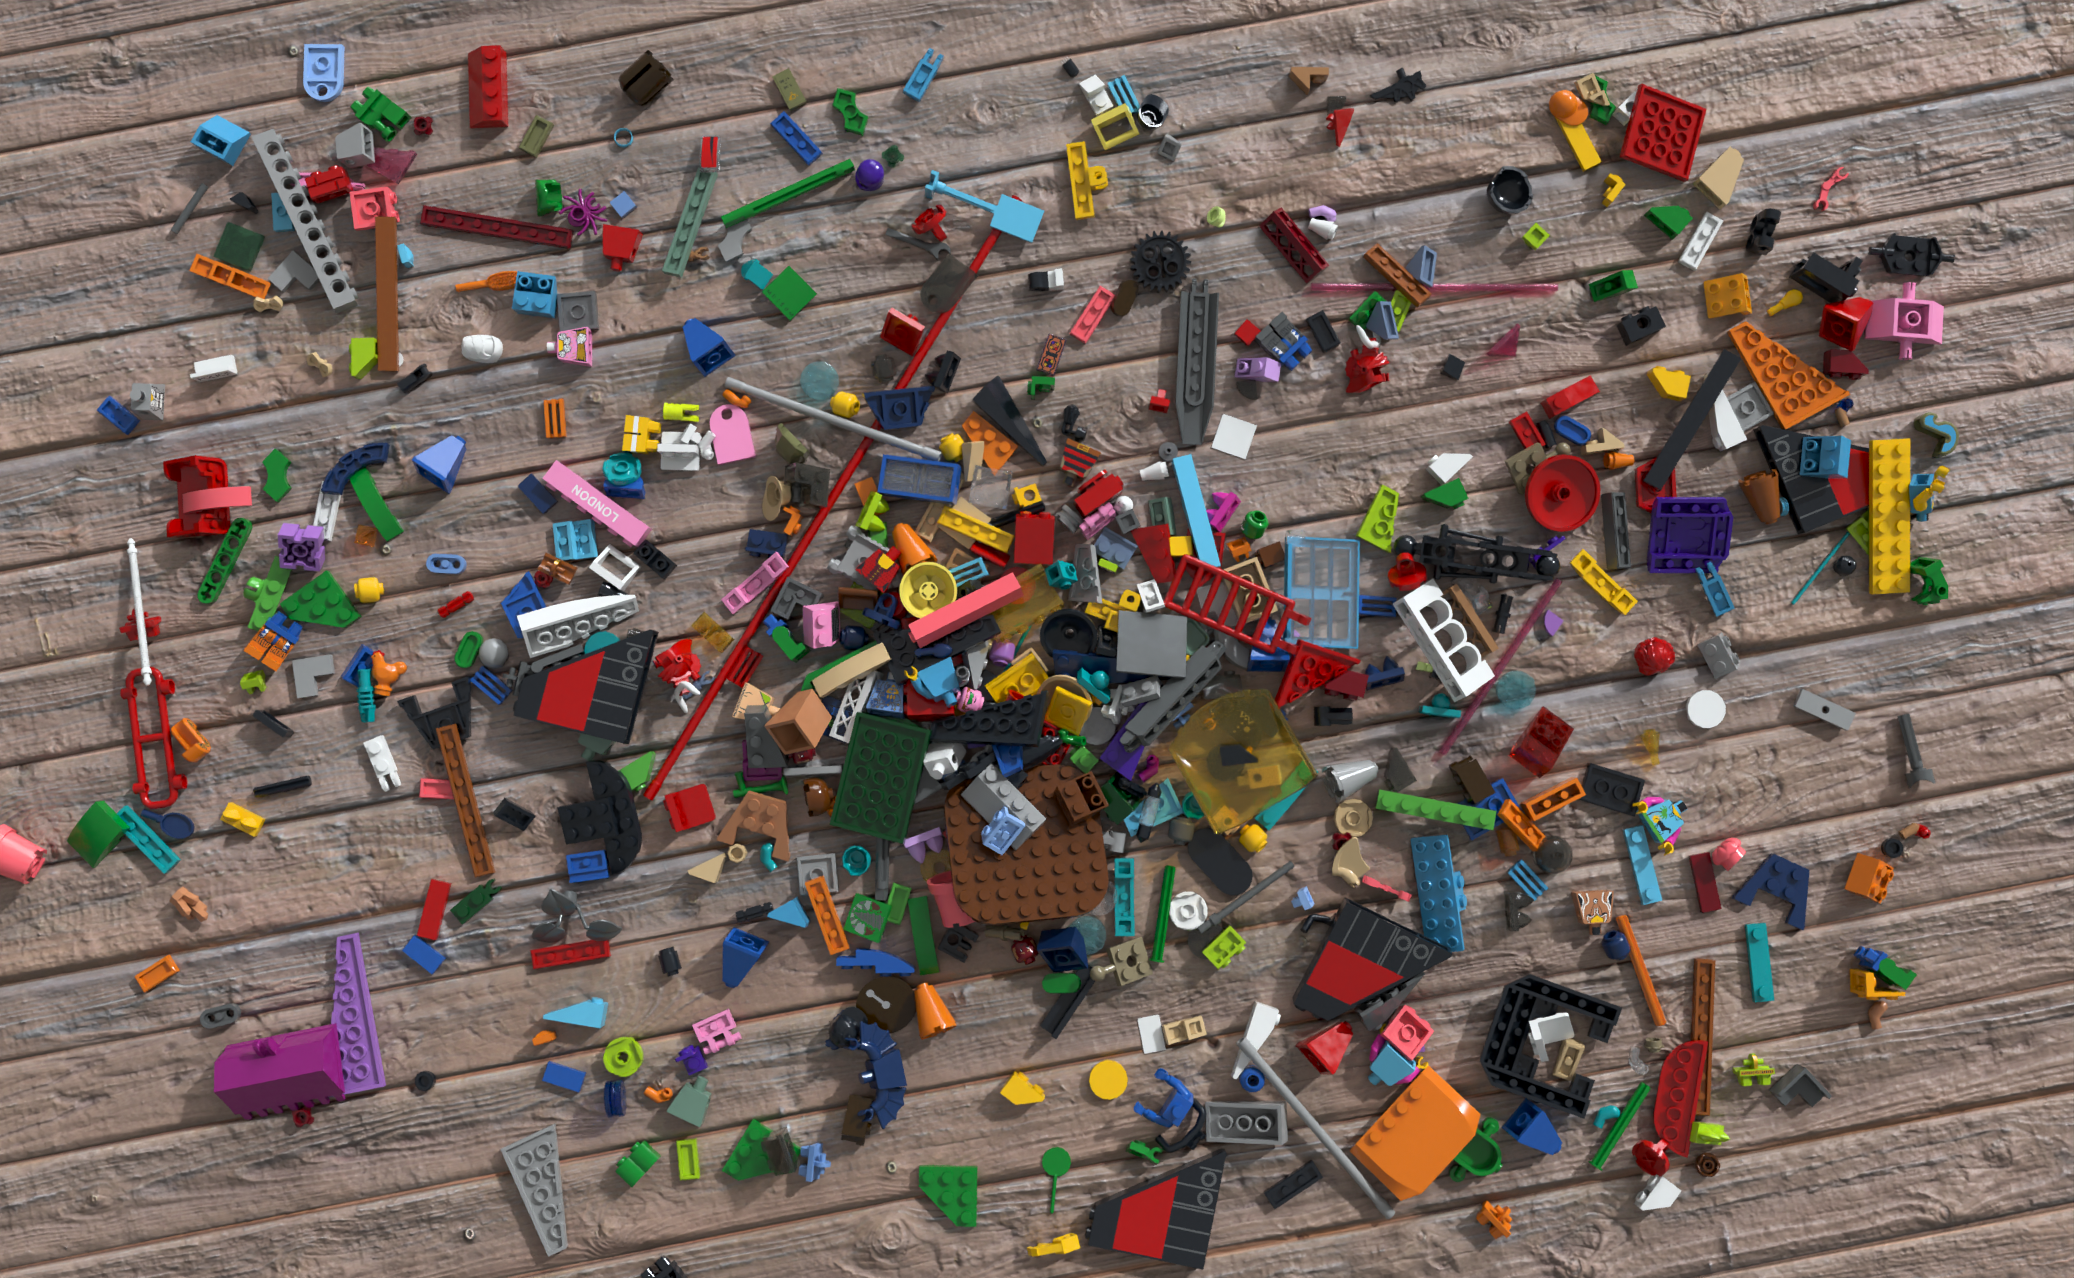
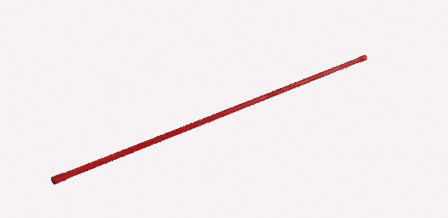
[643,195,1022,801]

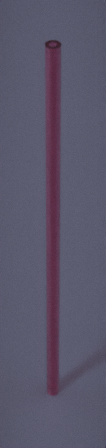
[1311,283,1558,291]

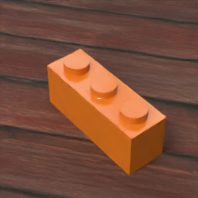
[1520,777,1586,821]

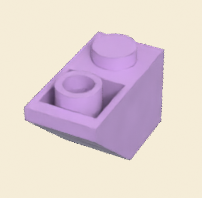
[1235,357,1281,382]

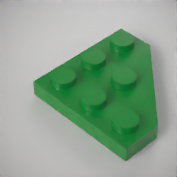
[280,570,362,628]
[722,1119,801,1181]
[919,1165,978,1227]

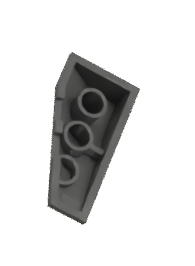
[1354,971,1425,1031]

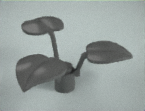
[532,889,622,943]

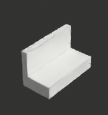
[190,355,238,382]

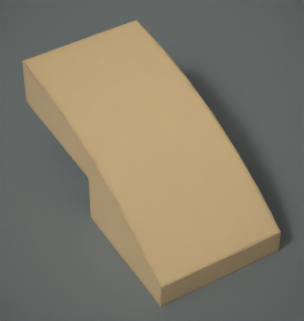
[1162,1016,1207,1045]

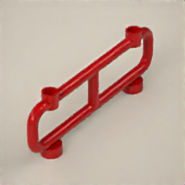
[120,667,188,809]

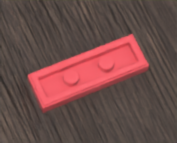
[1070,286,1115,344]

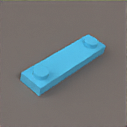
[1622,825,1662,905]

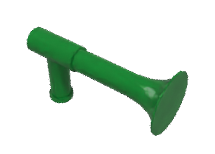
[733,771,788,798]

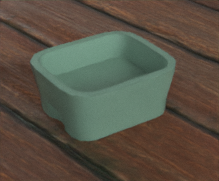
[1186,618,1210,655]

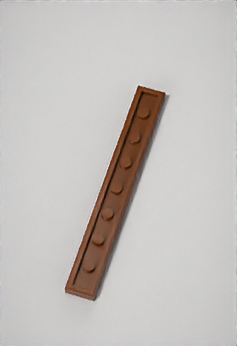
[375,217,399,371]
[436,724,495,878]
[1691,958,1716,1116]

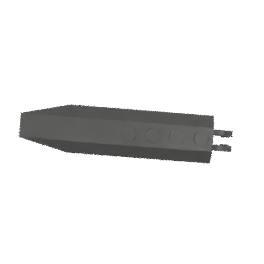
[1176,279,1219,445]

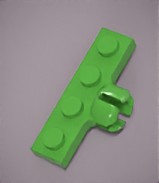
[243,556,292,631]

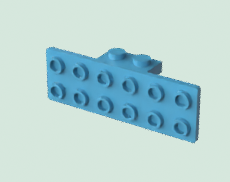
[1411,835,1467,952]

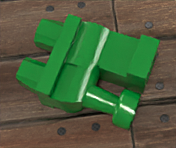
[350,87,412,142]

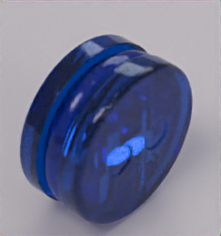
[604,1080,627,1118]

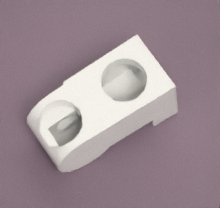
[1612,90,1637,126]

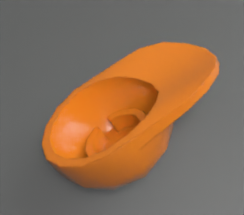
[1549,90,1588,126]

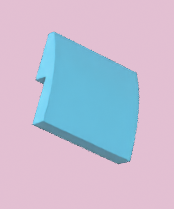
[553,519,598,561]

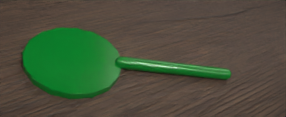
[1042,1147,1071,1214]

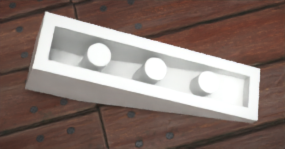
[1704,373,1747,452]
[1231,1001,1281,1079]

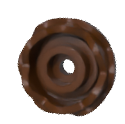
[1695,1153,1720,1177]

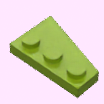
[1356,485,1399,553]

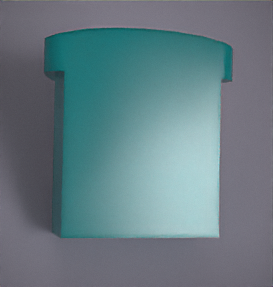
[741,259,773,290]

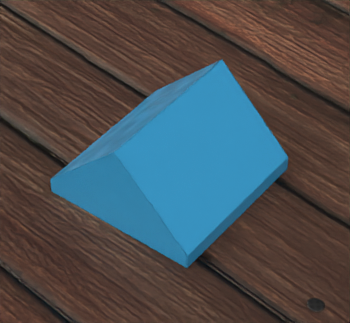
[767,897,810,928]

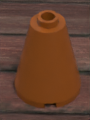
[1738,469,1780,524]

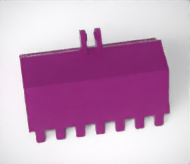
[214,1023,346,1120]

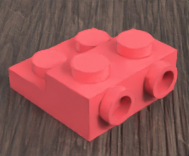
[349,187,400,231]
[1380,1005,1434,1061]

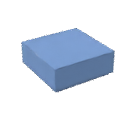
[609,191,637,219]

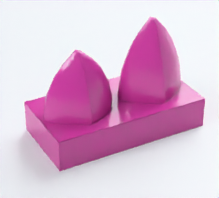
[1206,492,1241,532]

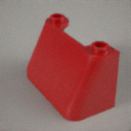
[163,455,230,538]

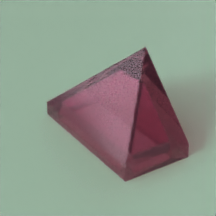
[1486,323,1520,356]

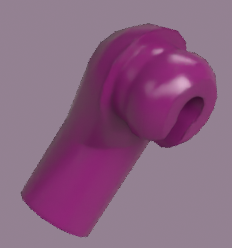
[1138,754,1159,783]

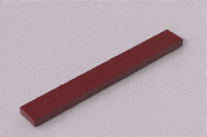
[420,205,574,249]

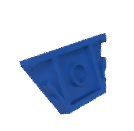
[501,571,546,638]

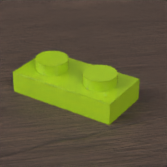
[1391,290,1411,333]

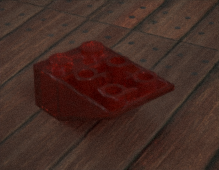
[1509,706,1574,778]

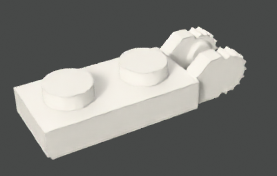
[364,735,401,792]

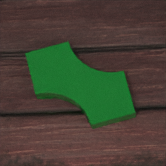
[1589,73,1616,125]
[832,88,869,136]
[262,448,292,502]

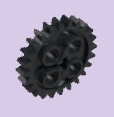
[1129,230,1191,293]

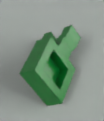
[1126,1140,1163,1165]

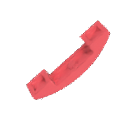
[182,486,252,514]

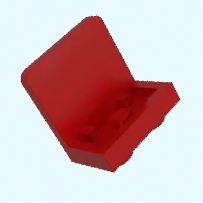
[663,784,716,832]

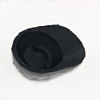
[1137,94,1169,130]

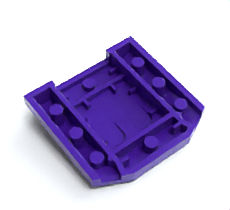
[1647,497,1733,573]

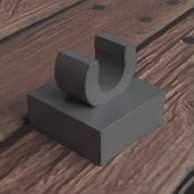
[1115,509,1141,535]

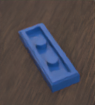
[770,111,823,166]

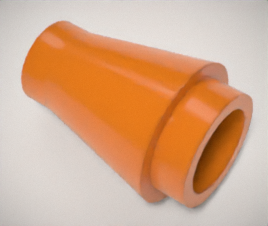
[1603,451,1634,470]

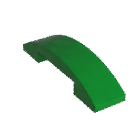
[350,467,404,542]
[908,896,940,976]

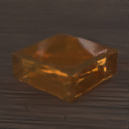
[354,524,378,547]

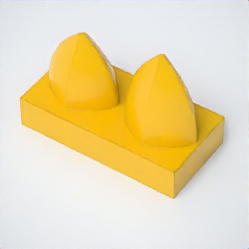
[220,802,266,837]

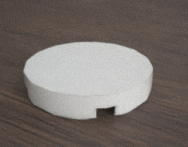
[1686,690,1726,728]
[1169,892,1208,930]

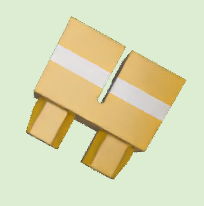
[622,415,662,455]

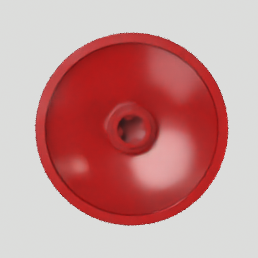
[1525,454,1601,532]

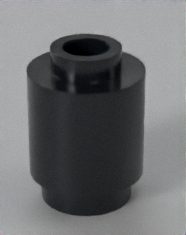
[658,946,682,977]

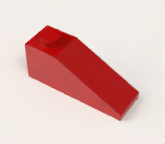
[1540,375,1600,419]

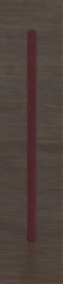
[1439,578,1562,756]

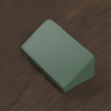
[1148,497,1177,536]

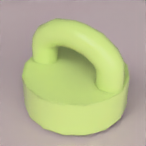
[1207,206,1226,228]

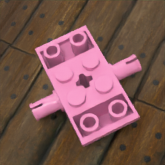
[1864,282,1944,360]

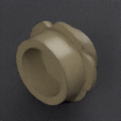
[1644,1038,1664,1053]

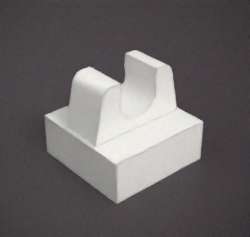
[679,424,702,444]

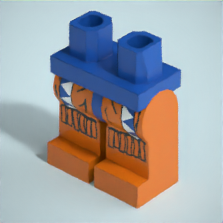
[243,611,303,671]

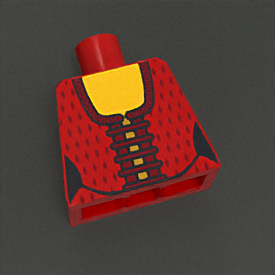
[855,546,901,594]

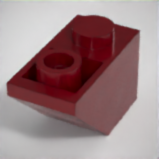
[1823,349,1869,380]

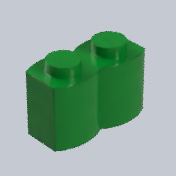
[615,1140,661,1187]

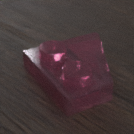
[366,148,417,185]

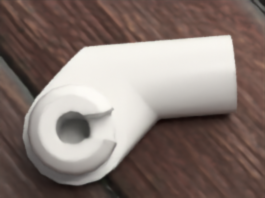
[698,430,716,460]

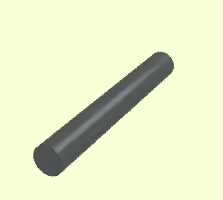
[171,183,209,234]

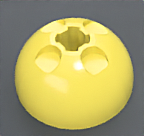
[899,562,957,618]

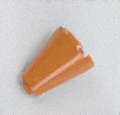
[892,523,938,576]
[914,983,957,1040]

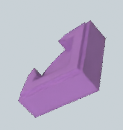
[1543,610,1563,637]

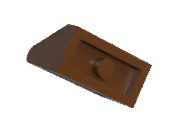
[838,587,880,611]

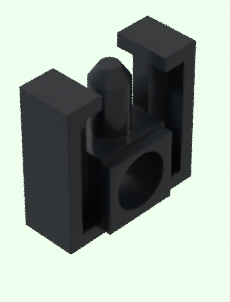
[937,923,979,963]

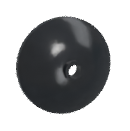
[1040,609,1098,658]

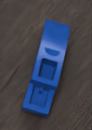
[836,948,915,977]

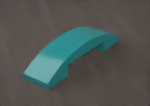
[1114,858,1135,936]

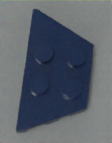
[862,386,935,430]

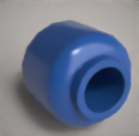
[1239,1065,1265,1092]

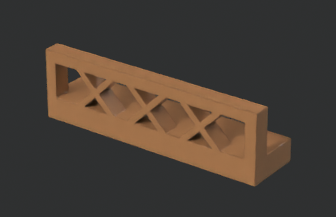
[1440,584,1499,658]

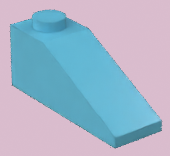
[543,997,608,1028]

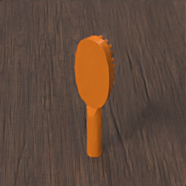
[455,271,517,292]

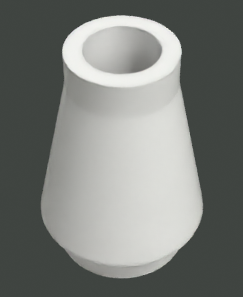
[1308,218,1338,240]
[1140,461,1169,481]

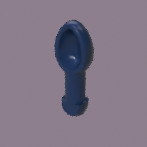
[914,643,952,658]

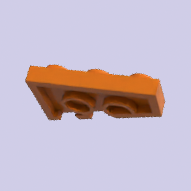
[962,411,1018,476]

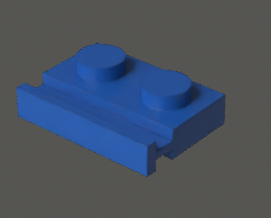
[566,850,610,883]

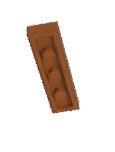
[1363,243,1432,308]

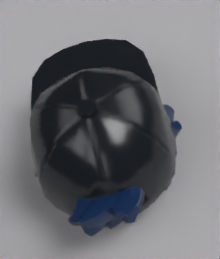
[825,1006,868,1050]

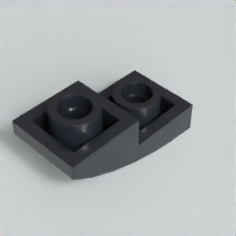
[633,539,677,580]

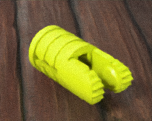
[663,403,699,422]

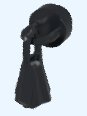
[1061,404,1087,442]

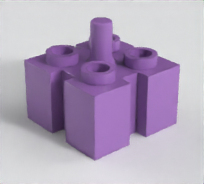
[278,523,325,571]

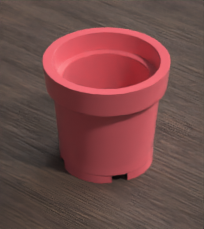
[0,824,47,885]
[927,870,975,928]

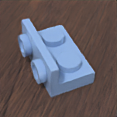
[981,806,1025,855]

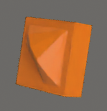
[532,1030,557,1046]

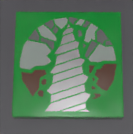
[843,893,892,943]

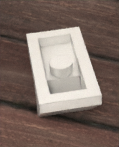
[1079,75,1113,117]
[1137,579,1165,613]

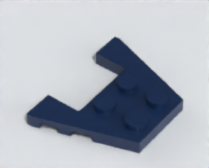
[1732,853,1810,930]

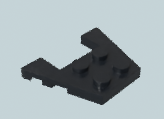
[397,676,471,750]

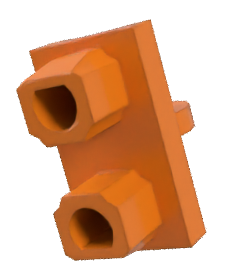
[1476,1200,1512,1239]

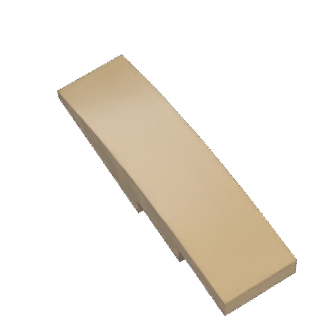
[812,643,891,698]

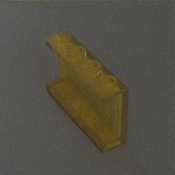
[985,563,1064,644]

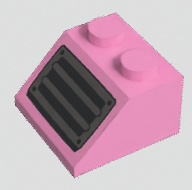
[803,601,840,649]

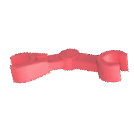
[1813,167,1849,212]
[1362,875,1411,902]

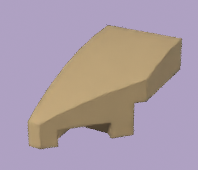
[1574,73,1610,106]

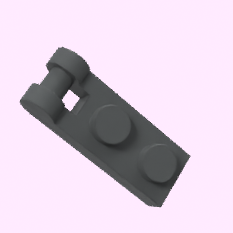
[531,644,584,674]

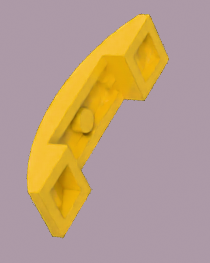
[1570,549,1638,615]

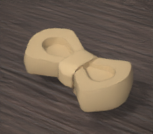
[253,296,283,312]
[307,352,333,377]

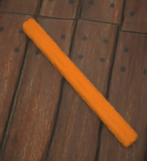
[1616,915,1666,1026]

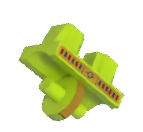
[1733,1053,1775,1086]

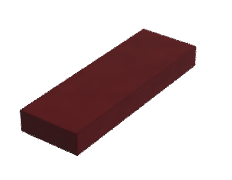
[1688,852,1722,913]

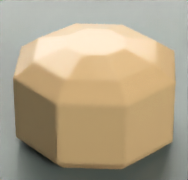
[727,843,748,863]

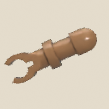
[688,247,710,262]

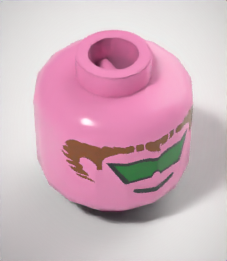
[956,687,984,712]

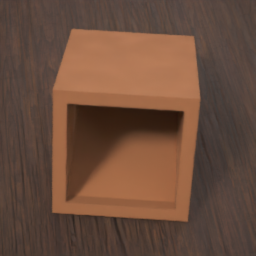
[764,689,832,755]

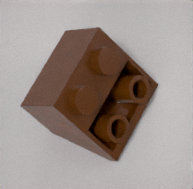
[1054,771,1109,827]

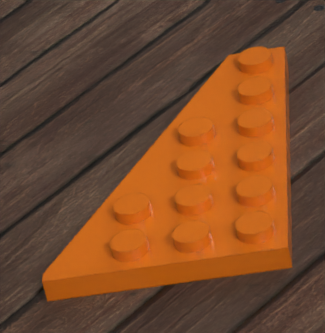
[1727,321,1850,430]

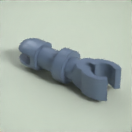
[682,671,715,699]

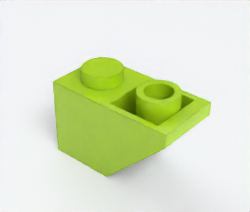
[349,337,378,379]

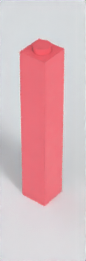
[908,572,1024,648]

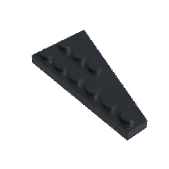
[930,690,1049,747]

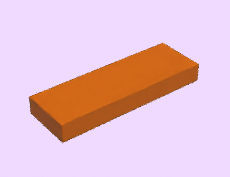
[1497,799,1546,851]

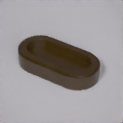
[1111,280,1139,316]

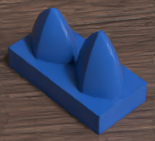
[603,476,646,499]

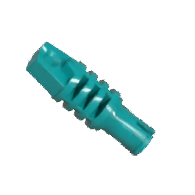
[356,669,376,723]

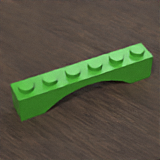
[1375,789,1497,830]

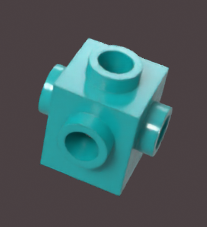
[1044,560,1078,590]

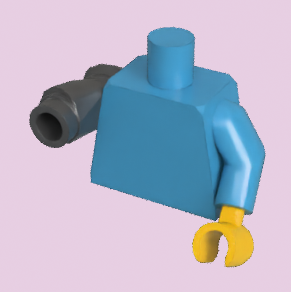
[904,657,970,707]

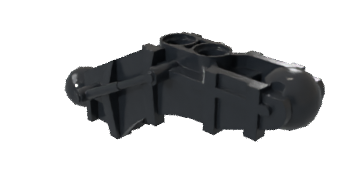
[1393,524,1560,584]

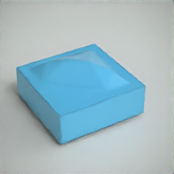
[397,243,414,268]

